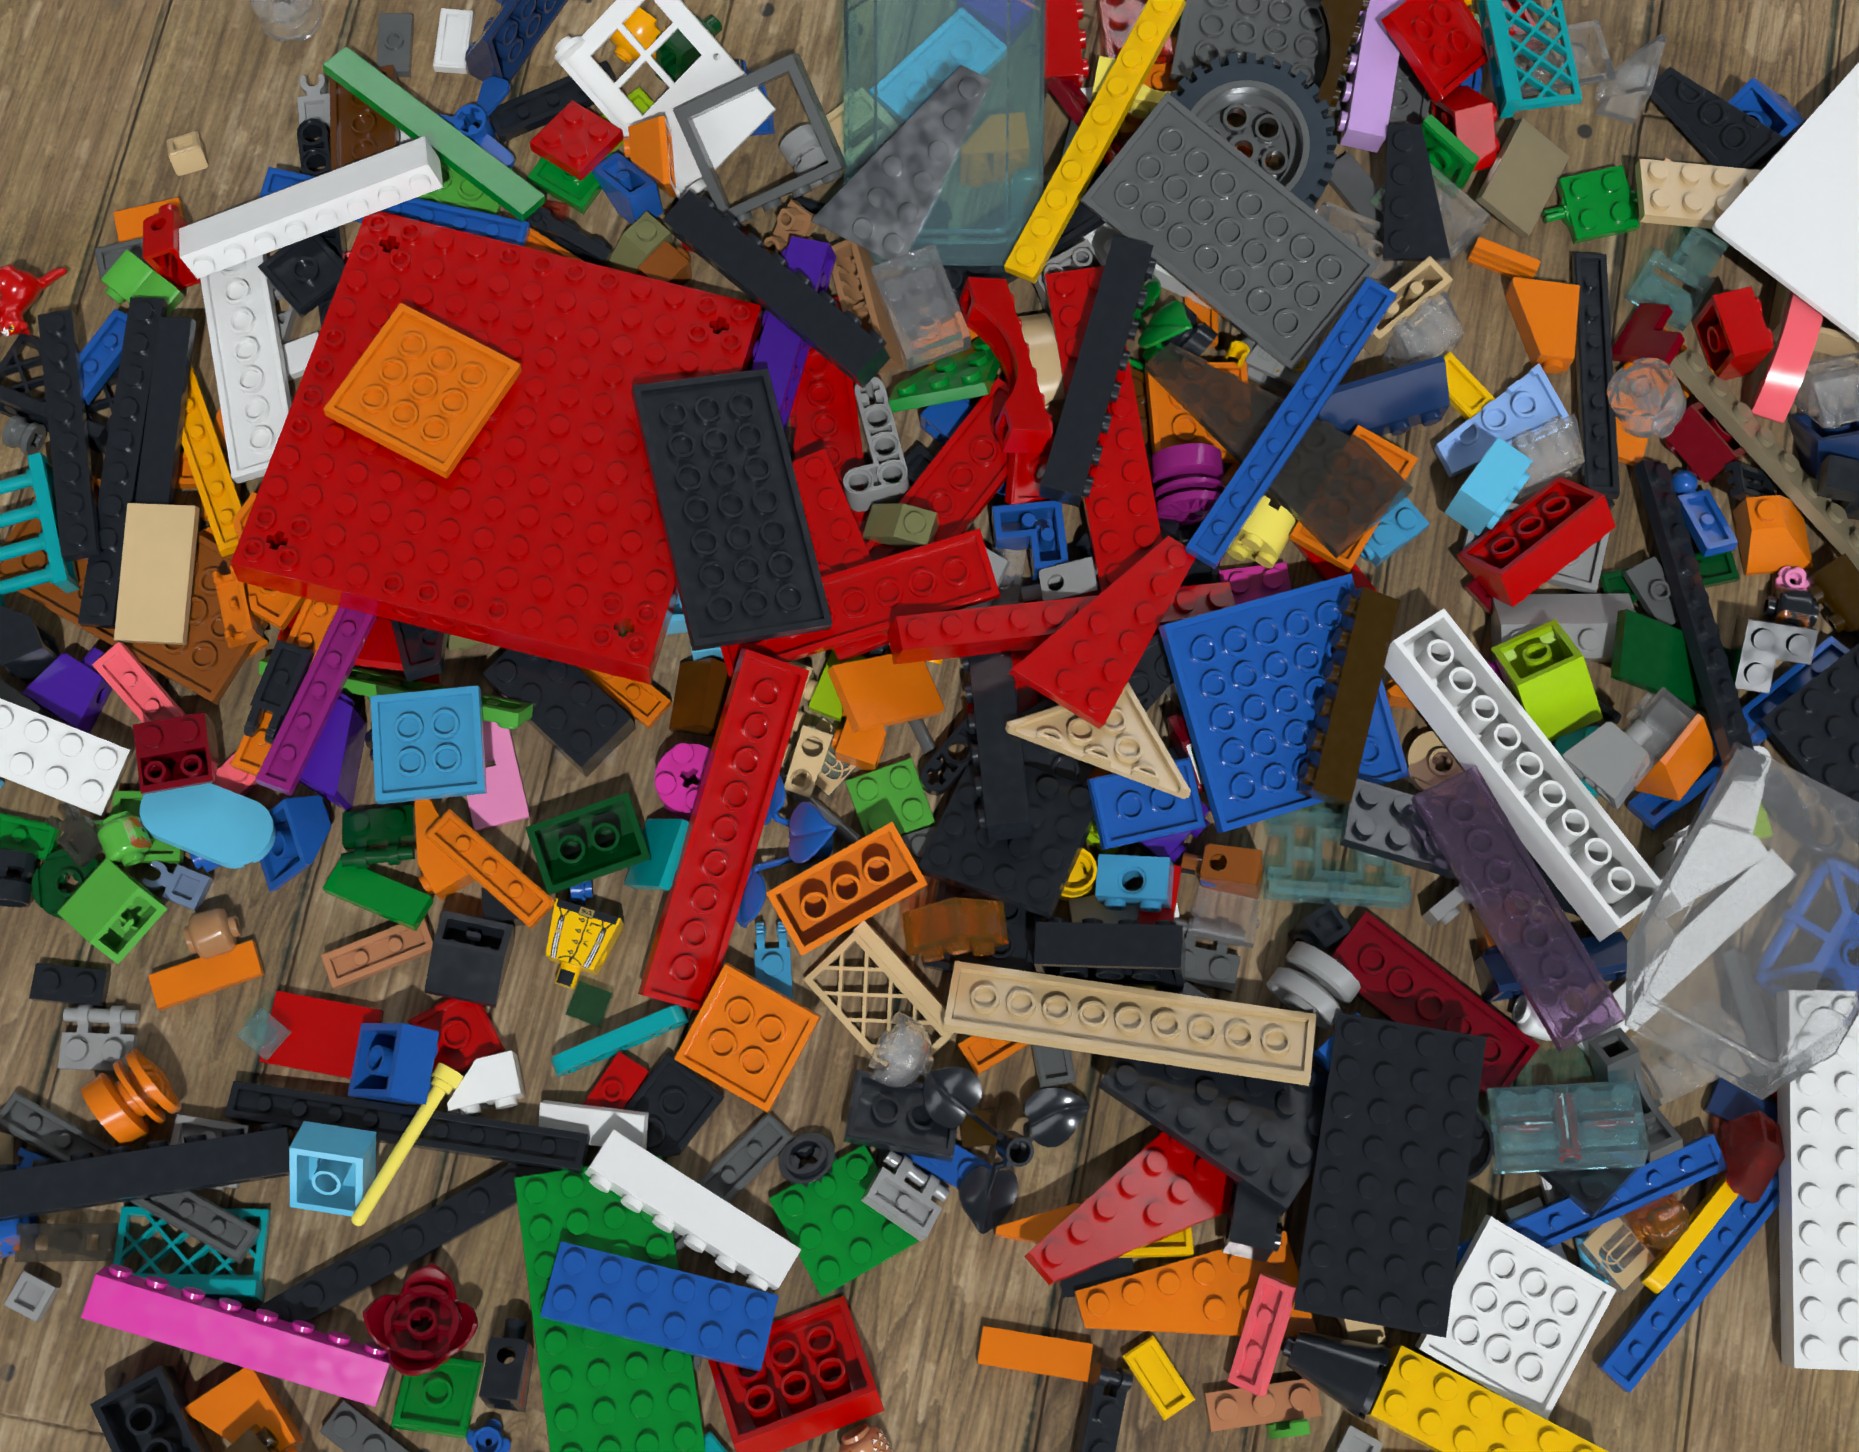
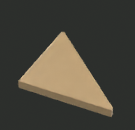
[1005,682,1191,799]

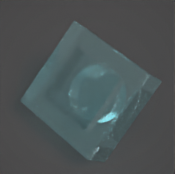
[237,1007,291,1060]

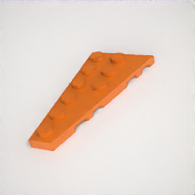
[1074,1231,1317,1339]

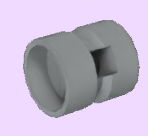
[779,124,828,188]

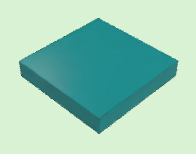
[624,819,689,891]

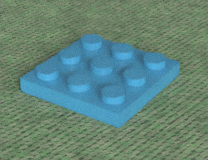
[370,685,487,804]

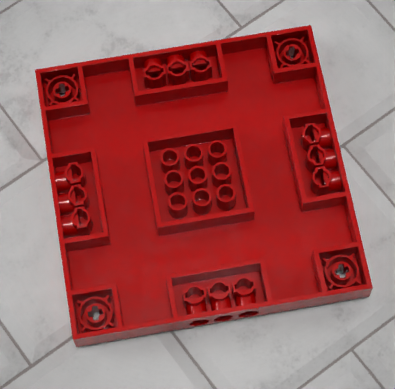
[230,211,761,685]

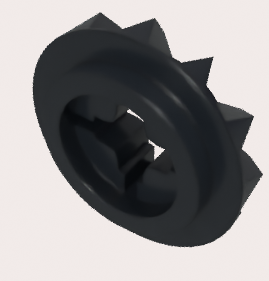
[778,1133,837,1188]

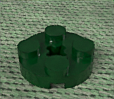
[32,848,101,920]

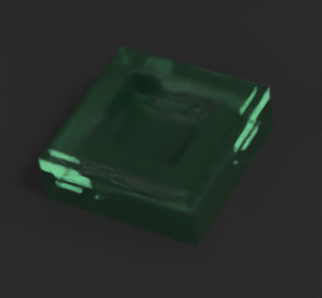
[566,981,614,1028]

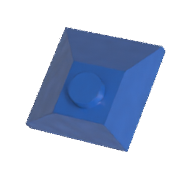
[1728,77,1806,169]
[260,795,332,892]

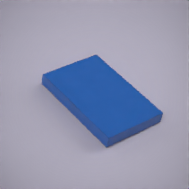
[1087,757,1206,850]

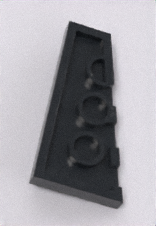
[1645,67,1785,169]

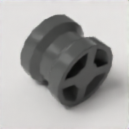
[2,415,46,455]

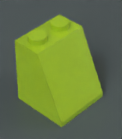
[1491,619,1603,742]

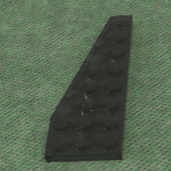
[1145,342,1413,559]

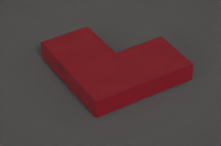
[1612,303,1685,366]

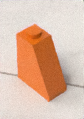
[1505,277,1580,374]
[184,1368,305,1452]

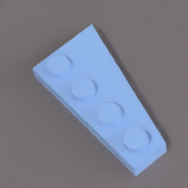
[1434,364,1571,478]

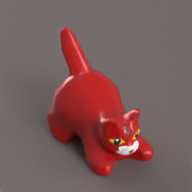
[0,264,67,337]

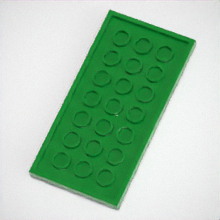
[514,1155,706,1452]

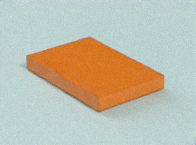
[828,654,945,733]

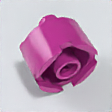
[655,743,711,822]

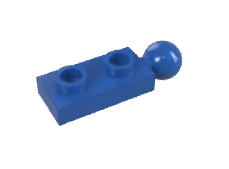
[1672,470,1738,557]

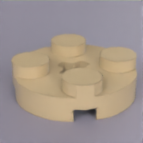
[1405,731,1473,799]

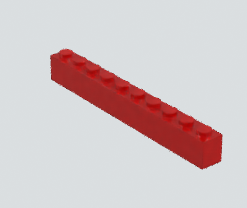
[887,582,1235,664]

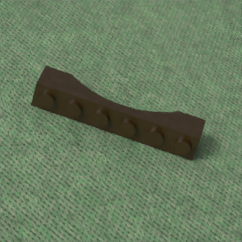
[1267,0,1370,170]

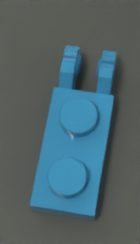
[754,920,793,999]

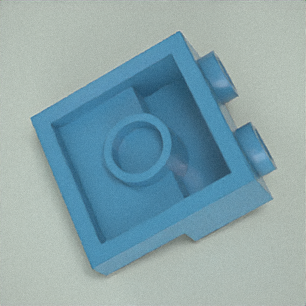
[1360,490,1430,567]

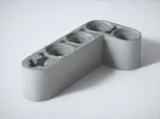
[843,377,909,512]

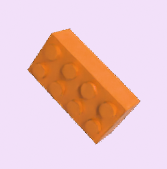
[766,822,928,956]

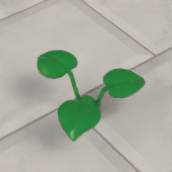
[1129,276,1192,373]

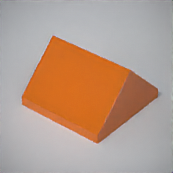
[1634,713,1717,801]

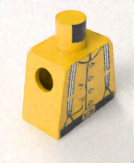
[546,898,624,989]

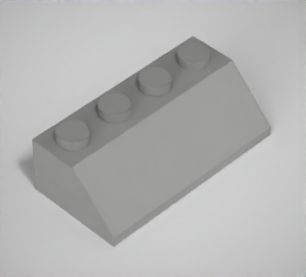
[1490,593,1636,663]

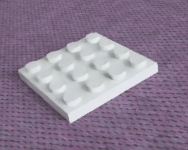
[1415,1215,1616,1420]

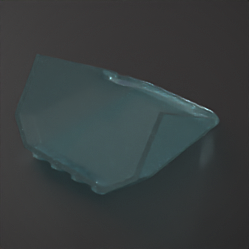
[844,0,1049,266]

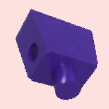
[23,646,113,733]

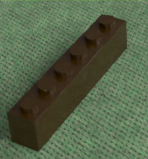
[1298,587,1400,805]

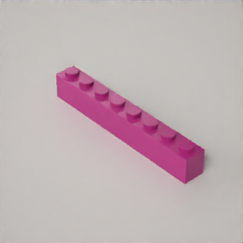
[81,1264,391,1407]

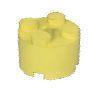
[1227,496,1296,569]

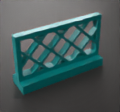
[1476,0,1583,118]
[113,1207,271,1303]

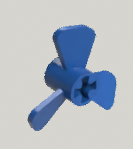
[436,76,515,168]

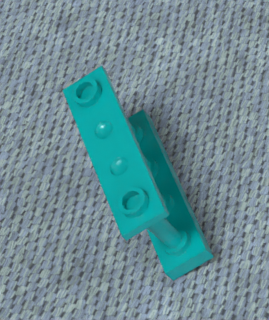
[0,452,80,607]

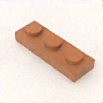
[321,917,433,990]
[1203,1379,1322,1432]

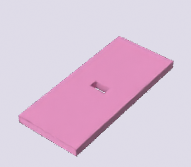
[467,721,530,832]

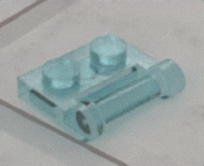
[1625,247,1715,331]

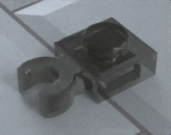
[48,802,103,867]

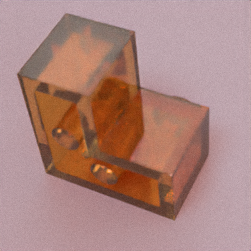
[902,897,1009,962]

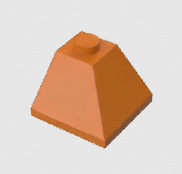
[623,116,677,197]
[1733,495,1813,576]

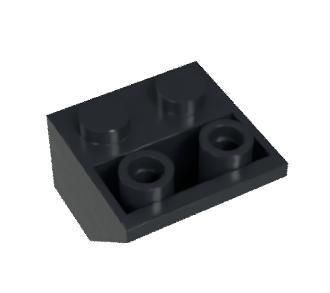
[0,606,61,684]
[425,910,514,1008]

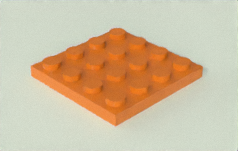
[324,303,522,479]

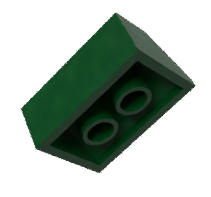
[525,792,651,895]

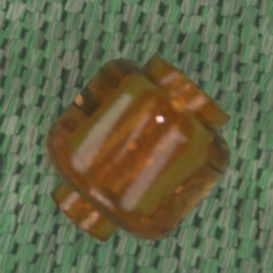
[1632,1196,1690,1250]

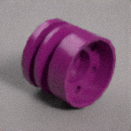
[1150,443,1225,525]

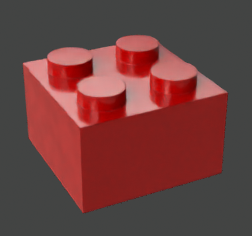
[1692,286,1774,380]

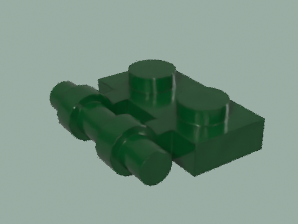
[341,805,416,869]

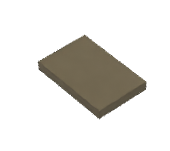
[1475,118,1569,238]

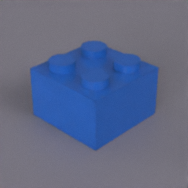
[348,1023,439,1105]

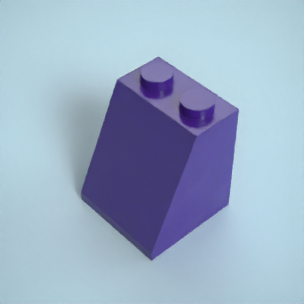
[299,693,368,812]

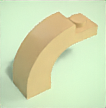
[1018,313,1065,430]

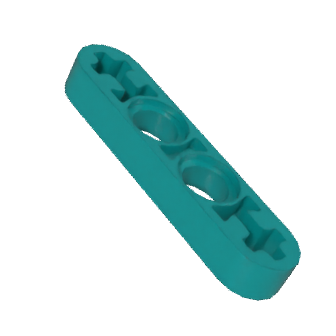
[551,1005,688,1077]

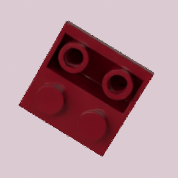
[133,712,219,795]

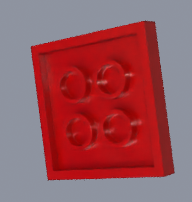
[1381,0,1488,103]

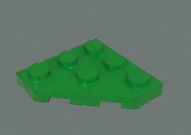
[888,338,1000,413]

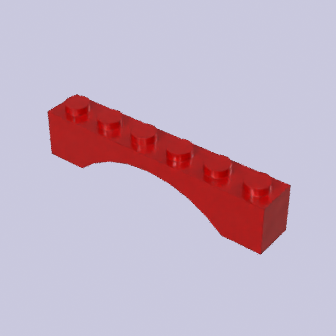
[959,277,1053,454]

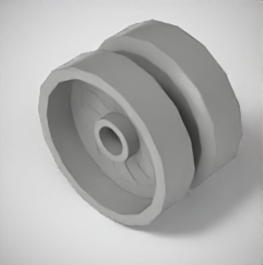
[1266,941,1361,1030]

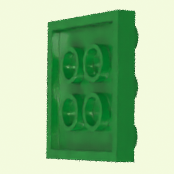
[769,1145,918,1297]

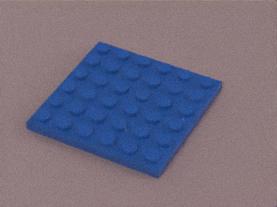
[1159,574,1410,833]

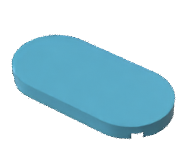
[140,783,276,869]

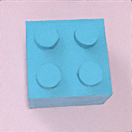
[1445,437,1533,536]
[289,1121,376,1217]

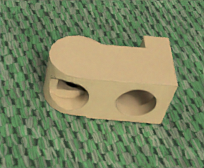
[784,725,833,798]

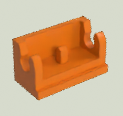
[212,566,264,648]

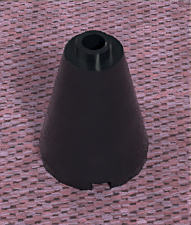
[1282,1330,1391,1420]

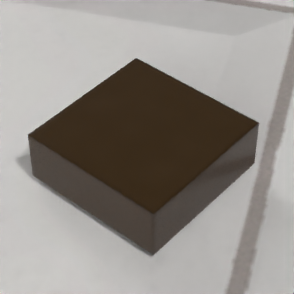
[960,1107,997,1149]

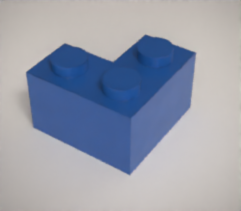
[991,501,1069,581]

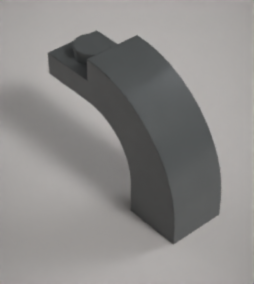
[1588,1027,1683,1163]

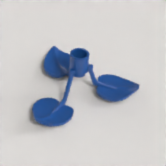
[736,775,836,928]

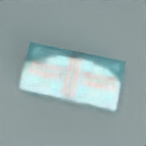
[1486,1080,1649,1174]

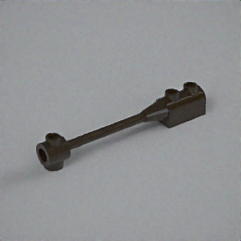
[1806,553,1859,643]

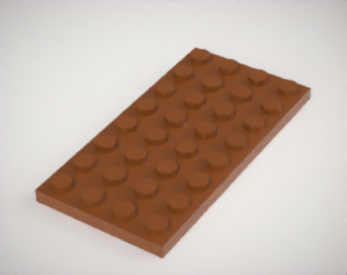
[0,475,269,705]

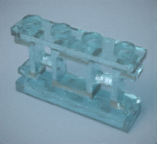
[1263,808,1412,910]

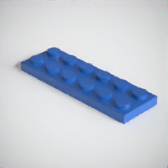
[540,1241,779,1372]

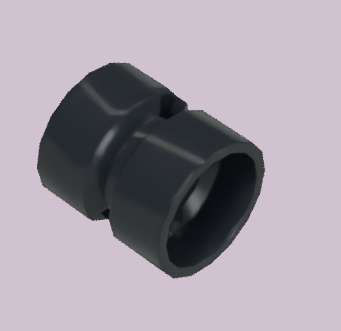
[1161,303,1218,363]
[0,849,37,908]

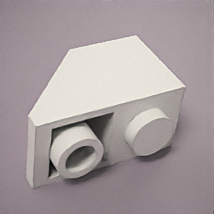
[447,1051,526,1116]

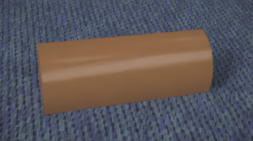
[831,239,904,373]

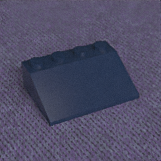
[465,0,568,83]

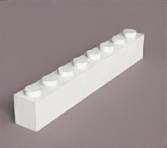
[179,136,443,279]

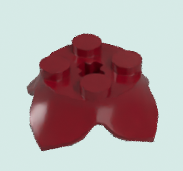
[363,1263,478,1376]

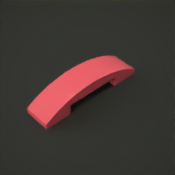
[1751,291,1823,424]

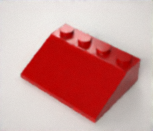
[708,1296,885,1452]

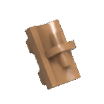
[763,200,816,256]

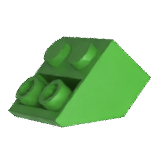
[57,857,167,964]

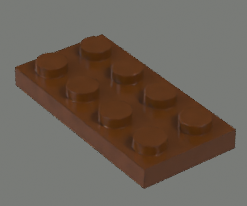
[329,65,399,171]

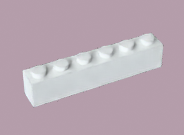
[585,1129,801,1293]

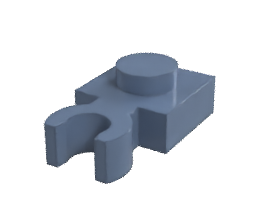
[142,861,213,912]

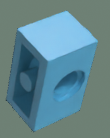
[1095,854,1174,913]

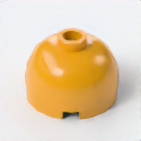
[609,7,666,64]

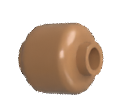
[184,907,242,959]

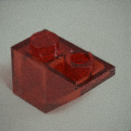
[1721,1110,1785,1204]

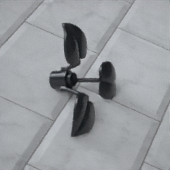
[922,1066,1090,1234]

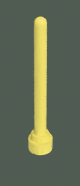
[351,1062,464,1226]

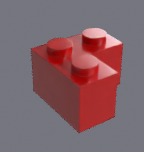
[1430,85,1500,172]

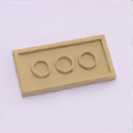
[114,503,200,645]

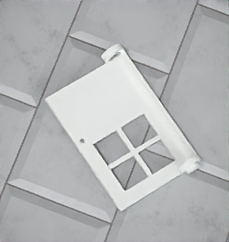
[554,0,776,200]

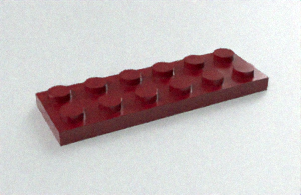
[1330,911,1540,1103]

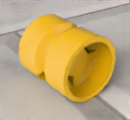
[1060,848,1097,901]

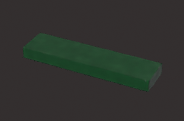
[1598,551,1740,604]

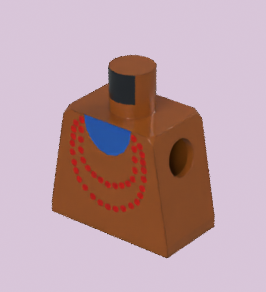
[1181,843,1264,900]

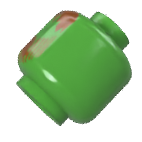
[97,811,152,867]

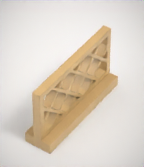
[803,921,958,1079]

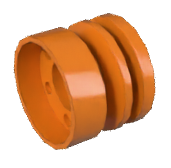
[80,1048,181,1146]

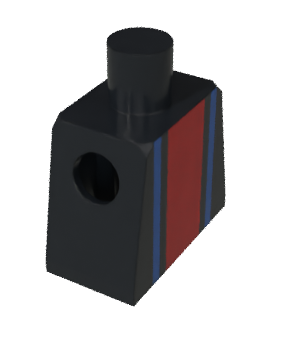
[479,1318,534,1412]

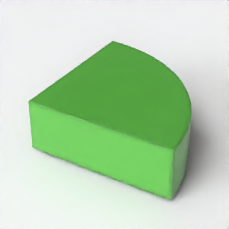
[1266,1419,1311,1439]

